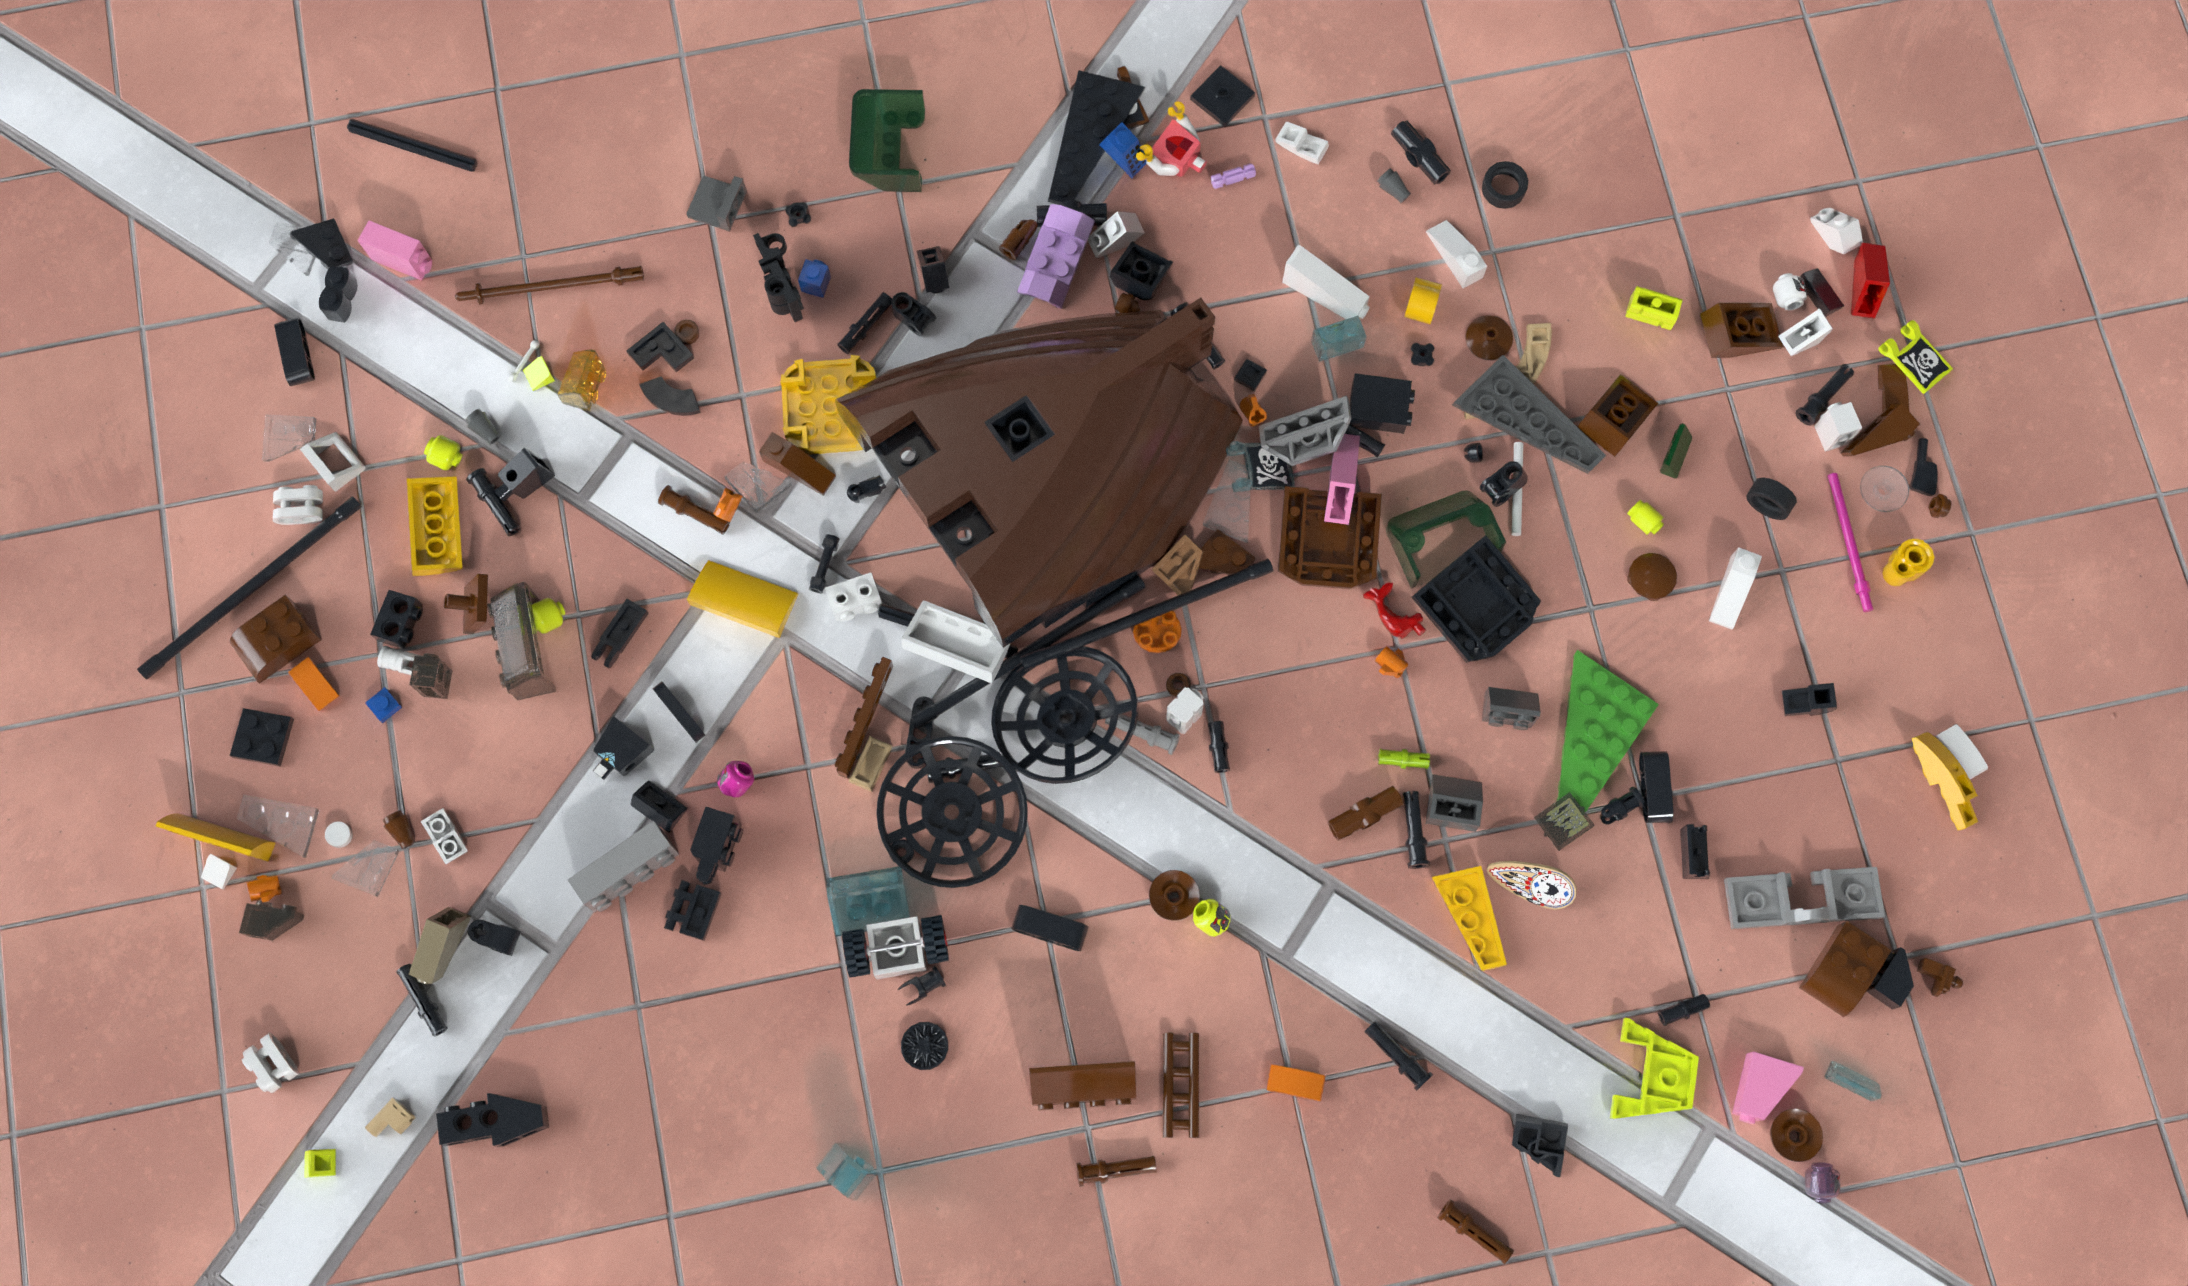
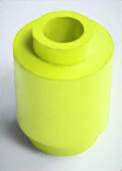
[1627,500,1664,535]

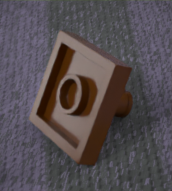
[444,574,488,635]

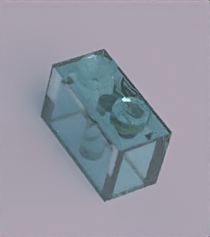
[1311,316,1367,362]

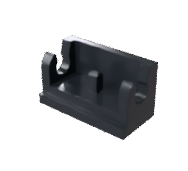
[1680,824,1710,879]

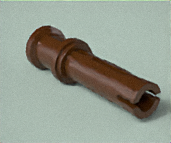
[658,485,730,535]
[1076,1156,1157,1187]
[1437,1199,1514,1264]

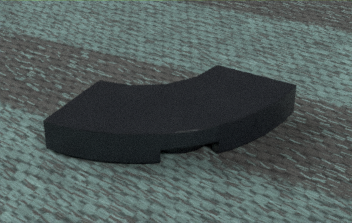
[639,376,701,416]

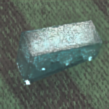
[816,1143,876,1201]

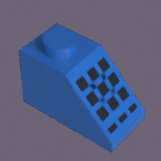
[1100,122,1146,179]

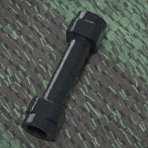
[809,534,840,594]

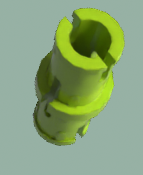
[1378,749,1430,769]

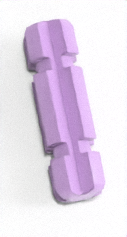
[1211,163,1256,189]

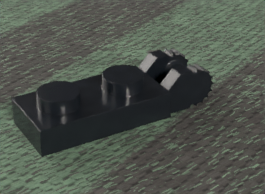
[591,599,649,668]

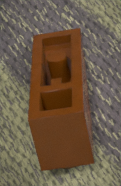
[1840,403,1920,457]
[759,432,836,496]

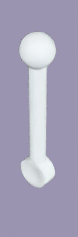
[508,340,540,383]

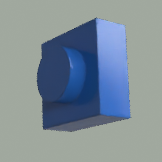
[365,687,402,723]

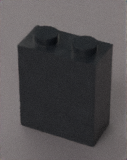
[1349,373,1415,434]

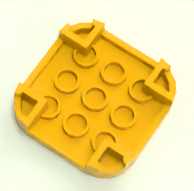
[780,355,876,455]

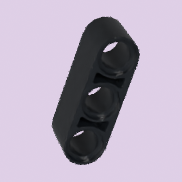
[274,317,315,387]
[1639,751,1674,823]
[1011,905,1089,952]

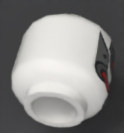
[1773,273,1808,310]

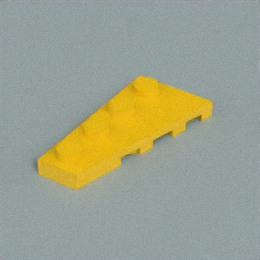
[1432,866,1507,971]

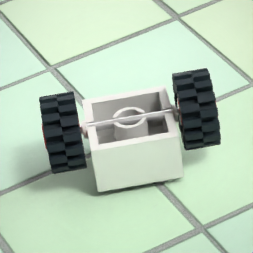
[842,915,949,980]

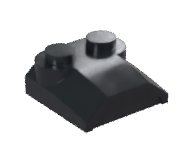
[1110,241,1173,300]

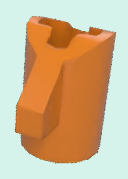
[1239,394,1267,427]
[713,487,743,522]
[1375,646,1409,678]
[247,875,282,903]

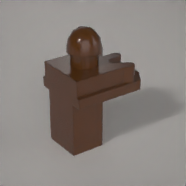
[1917,958,1963,997]

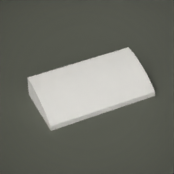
[902,600,1010,683]

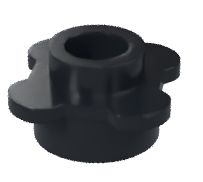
[785,202,811,227]
[1411,343,1435,366]

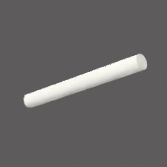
[1511,442,1524,536]

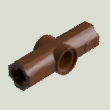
[1327,786,1404,841]

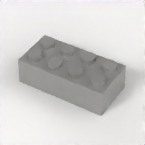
[568,821,679,912]

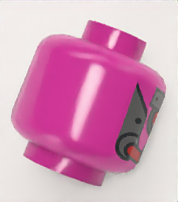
[717,761,754,798]

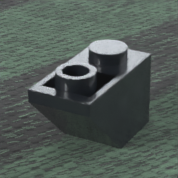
[1866,947,1914,1010]

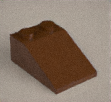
[1700,303,1783,358]
[1577,374,1658,457]

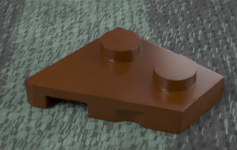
[1199,529,1256,575]

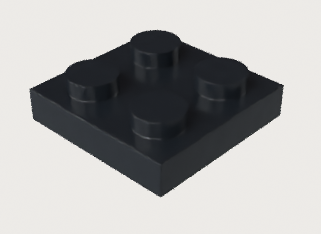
[229,708,294,767]

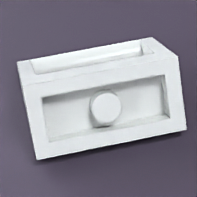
[300,432,365,492]

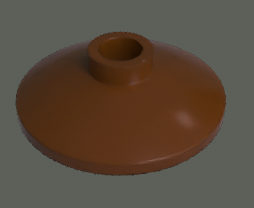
[1466,315,1513,360]
[1149,870,1200,921]
[1770,1109,1823,1162]

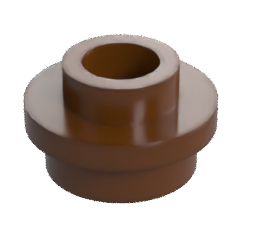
[1928,494,1951,518]
[1166,673,1191,697]

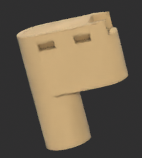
[365,1097,416,1137]

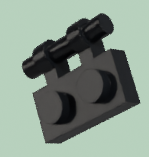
[664,880,722,942]

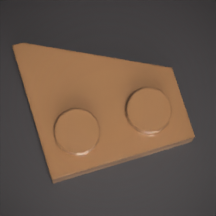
[1152,534,1204,595]

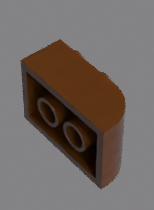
[230,595,321,684]
[1799,921,1891,1017]

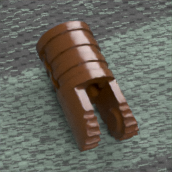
[999,219,1038,260]

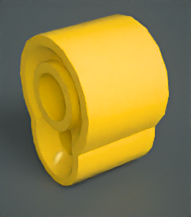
[1404,277,1442,325]
[1882,539,1934,587]

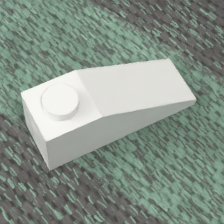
[1426,220,1487,288]
[1709,547,1762,630]

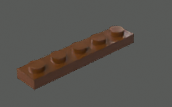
[835,657,893,779]

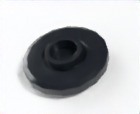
[901,1022,949,1070]

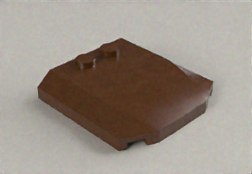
[1278,486,1382,589]

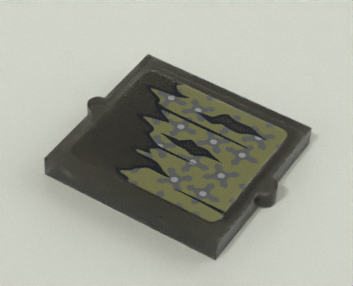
[1534,792,1595,851]

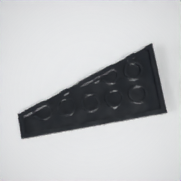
[1048,70,1146,205]

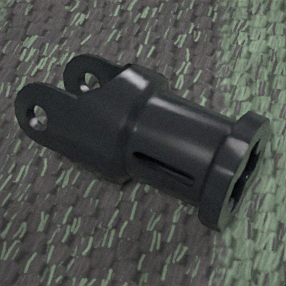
[1601,786,1646,825]
[897,965,946,1006]

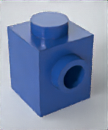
[798,259,831,298]

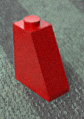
[1851,243,1890,318]

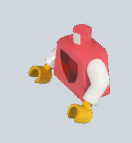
[1136,101,1207,177]

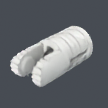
[377,646,427,678]

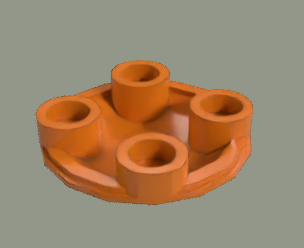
[1133,611,1182,653]

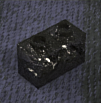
[409,653,453,699]

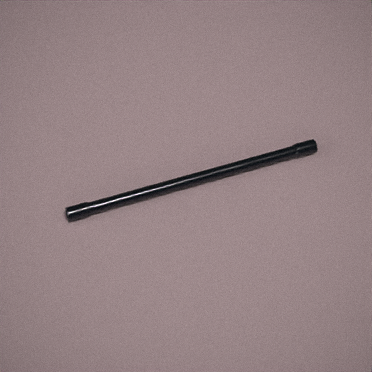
[137,496,362,680]
[1020,558,1274,671]
[911,576,1146,729]

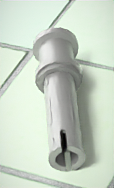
[1105,714,1180,755]

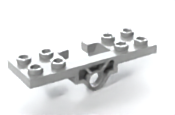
[1724,867,1885,929]

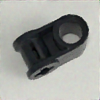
[891,292,936,336]
[1479,461,1528,507]
[467,920,521,956]

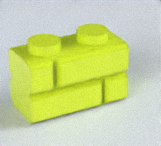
[1625,286,1683,330]

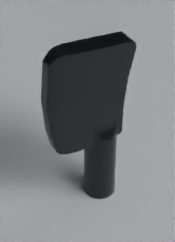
[1909,438,1938,496]

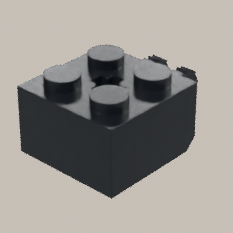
[690,807,743,885]

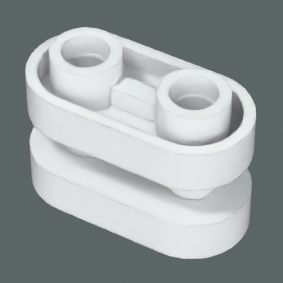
[273,485,323,525]
[242,1033,299,1093]

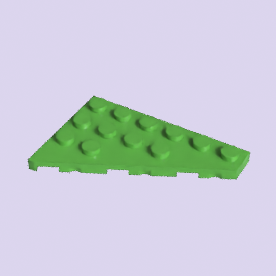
[1556,650,1659,819]

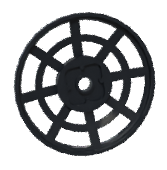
[991,646,1138,784]
[876,736,1028,888]

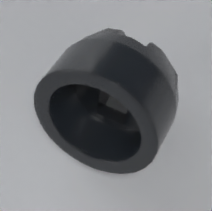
[1464,443,1483,462]

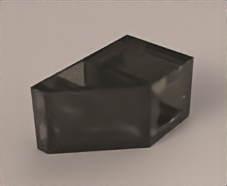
[239,900,304,941]

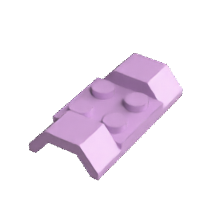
[1017,204,1095,309]

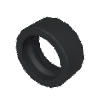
[1482,161,1529,209]
[1746,477,1797,520]

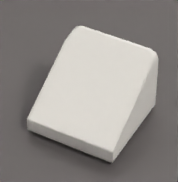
[201,853,237,890]

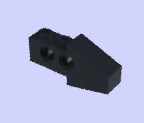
[436,1093,549,1147]

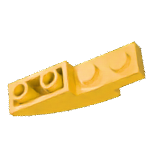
[1912,732,1978,831]

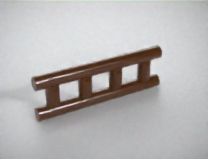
[1163,1032,1199,1138]

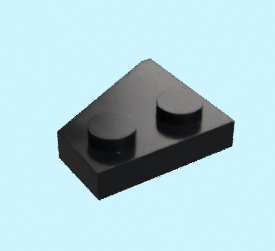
[290,218,353,269]

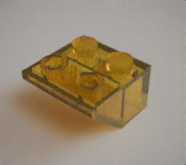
[558,349,606,411]

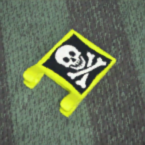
[1879,320,1953,394]

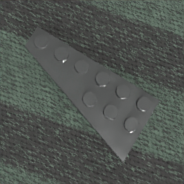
[1452,355,1606,474]

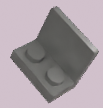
[686,176,747,232]

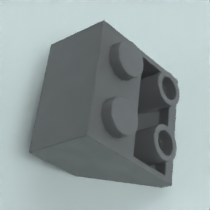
[1482,687,1541,730]
[1425,774,1483,832]

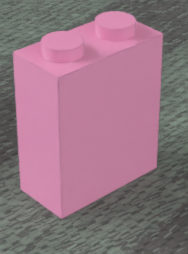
[358,221,432,280]

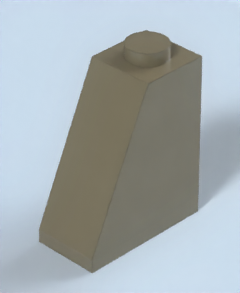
[409,907,471,984]

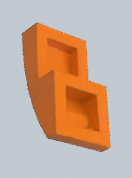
[288,657,340,711]
[1266,1064,1326,1102]

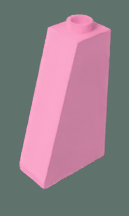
[1324,434,1360,525]

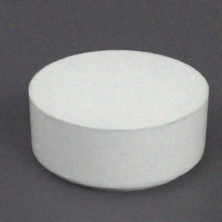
[325,822,353,848]

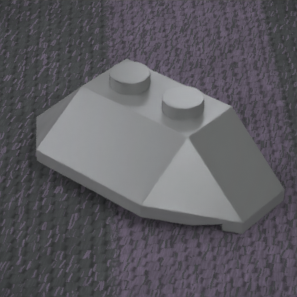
[1259,396,1351,466]

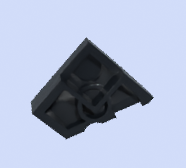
[1512,1114,1568,1177]

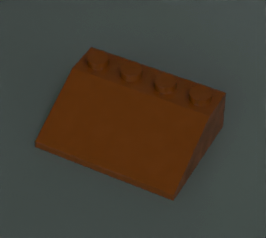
[1029,1061,1136,1110]

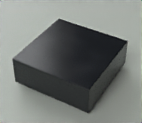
[1234,359,1267,392]

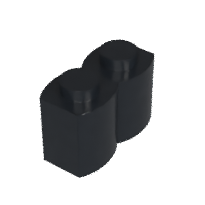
[319,266,358,323]

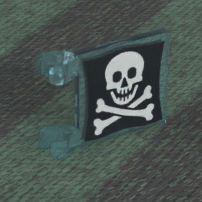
[1226,441,1295,492]

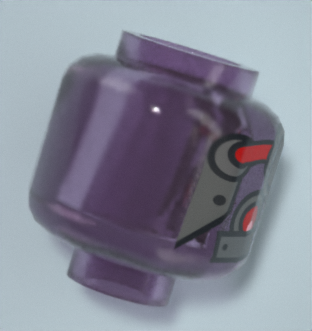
[1805,1162,1841,1203]

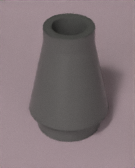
[1377,168,1411,203]
[465,409,501,445]

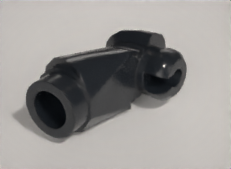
[847,475,887,503]

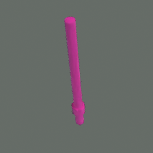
[1828,473,1874,612]

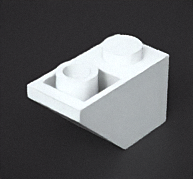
[1810,208,1863,254]
[1088,211,1145,258]

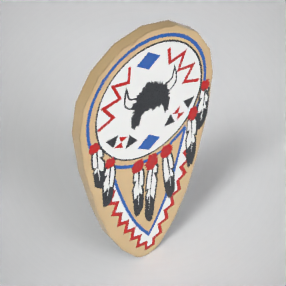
[1487,861,1577,910]

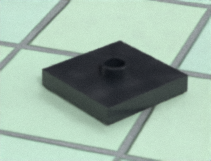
[1190,65,1255,127]

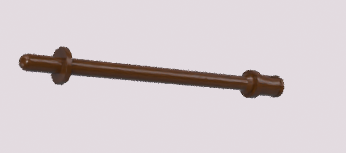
[455,266,644,305]

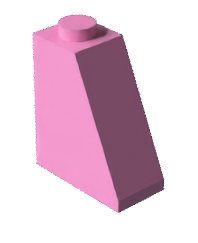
[1732,1052,1804,1124]

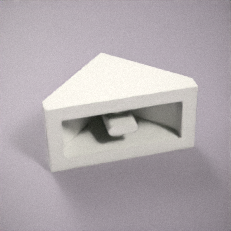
[1778,309,1833,356]

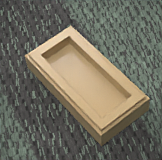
[849,736,893,792]

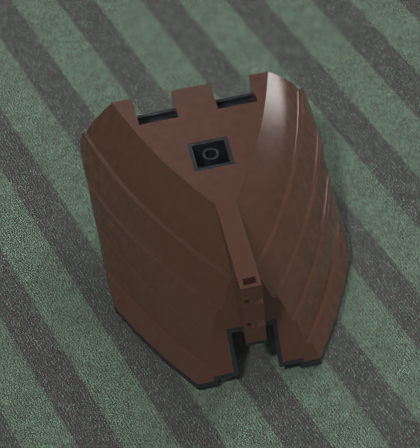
[835,298,1243,648]

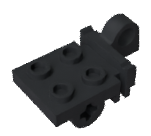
[753,233,804,322]

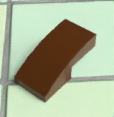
[1878,364,1909,412]

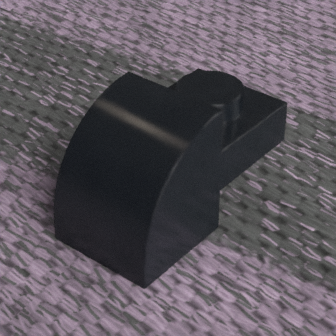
[1782,683,1837,716]

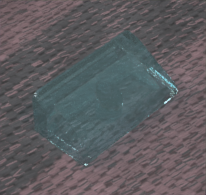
[1824,1061,1882,1101]

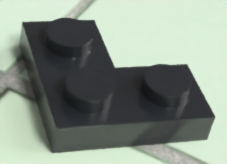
[626,322,694,373]

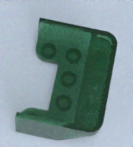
[849,89,926,192]

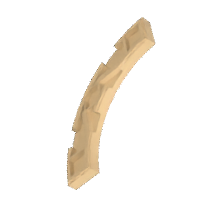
[1464,323,1552,419]

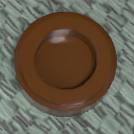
[674,320,699,345]

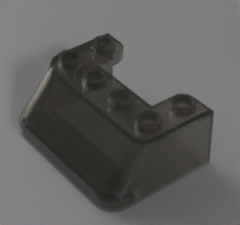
[487,582,556,700]

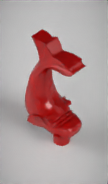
[1363,582,1426,639]

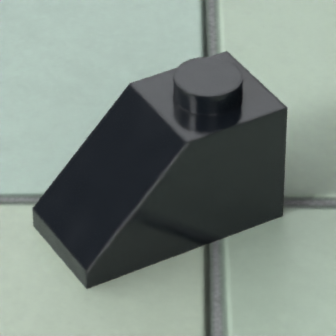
[917,246,950,294]

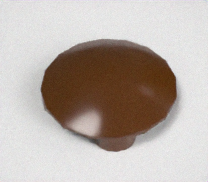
[1627,553,1677,601]

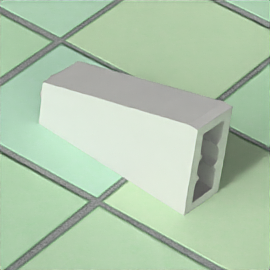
[1282,244,1370,324]

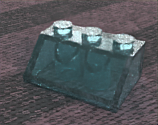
[826,866,910,937]

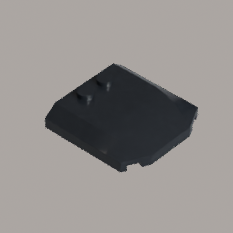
[1411,535,1541,663]

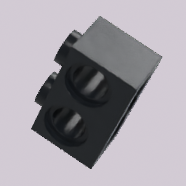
[370,590,423,650]

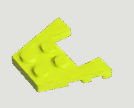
[1610,1018,1699,1119]

